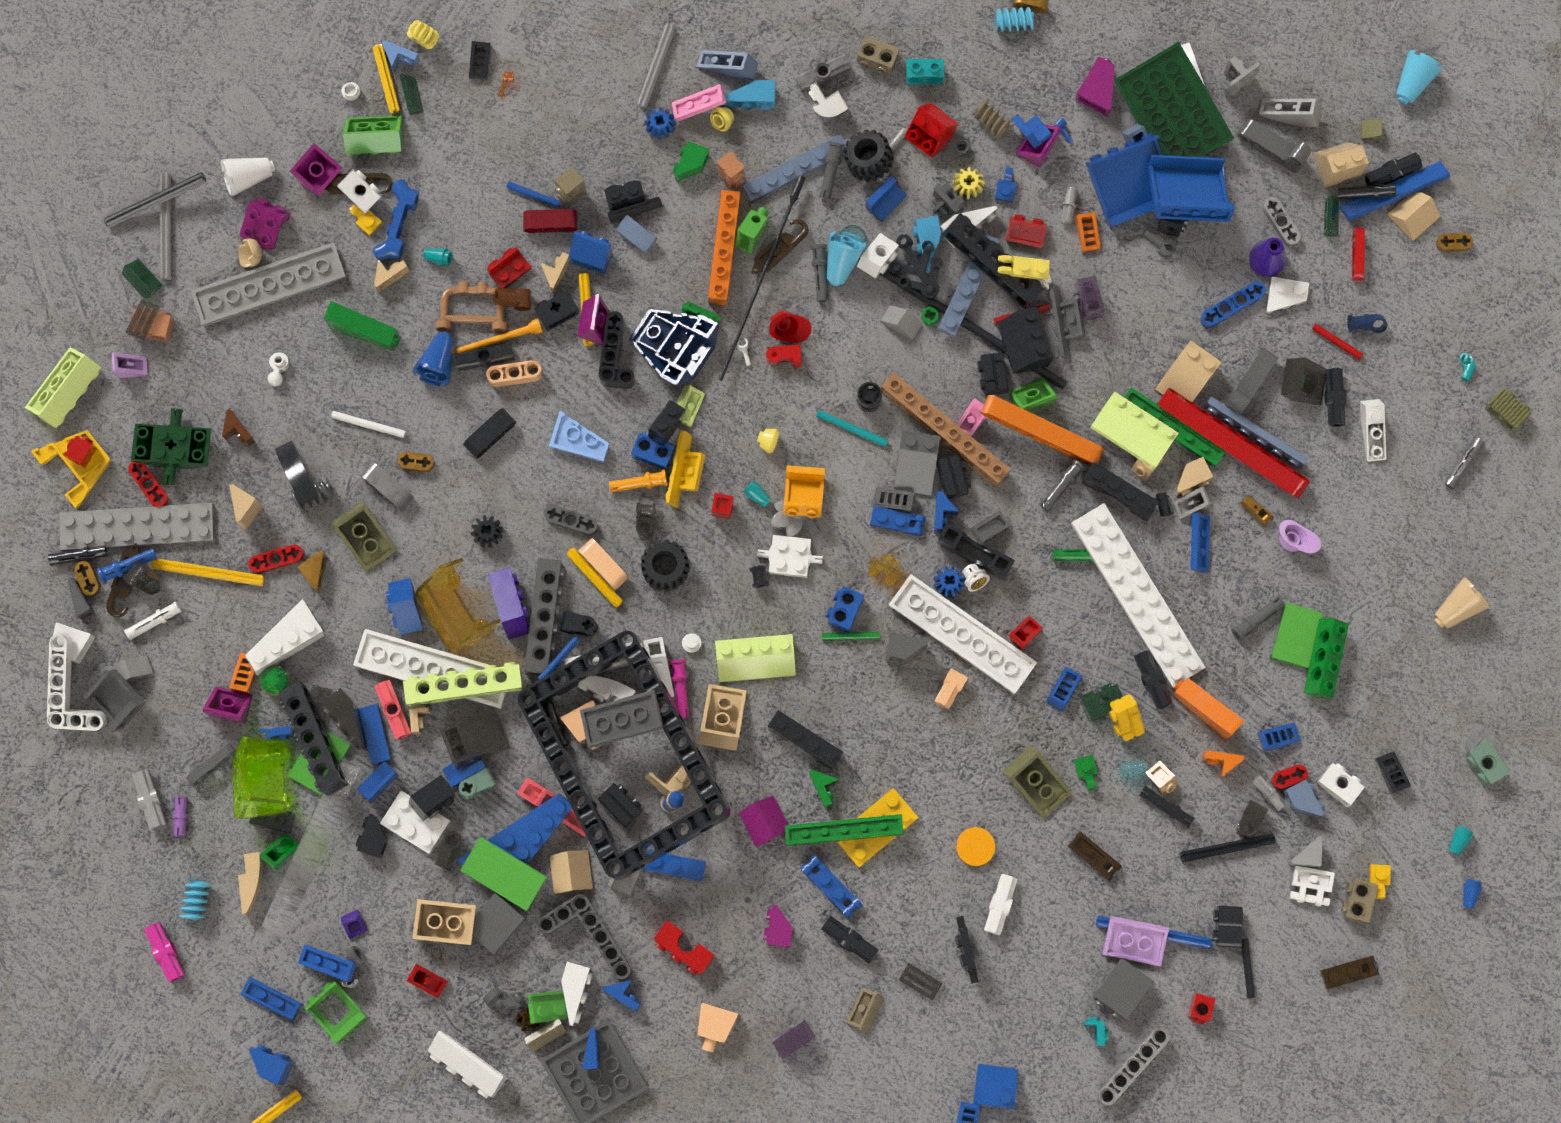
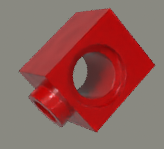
[711,493,734,519]
[1188,993,1216,1025]

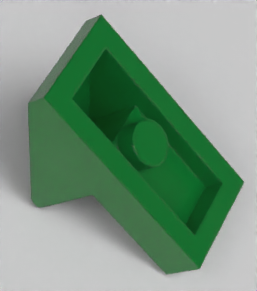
[809,770,838,809]
[260,832,300,869]

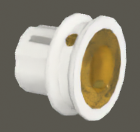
[962,564,990,592]

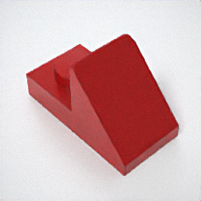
[1008,615,1043,650]
[406,964,448,998]

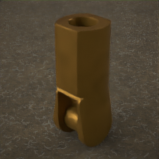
[1241,495,1274,527]

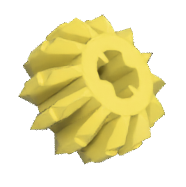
[407,20,440,49]
[953,167,985,199]

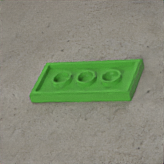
[460,836,547,911]

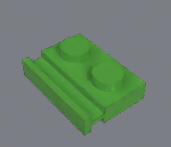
[527,990,568,1024]

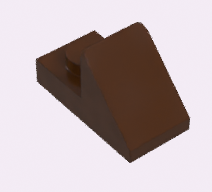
[222,408,255,446]

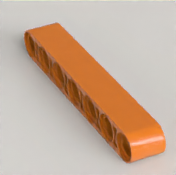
[981,395,1104,466]

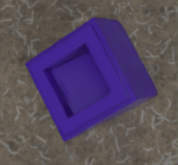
[341,910,368,939]

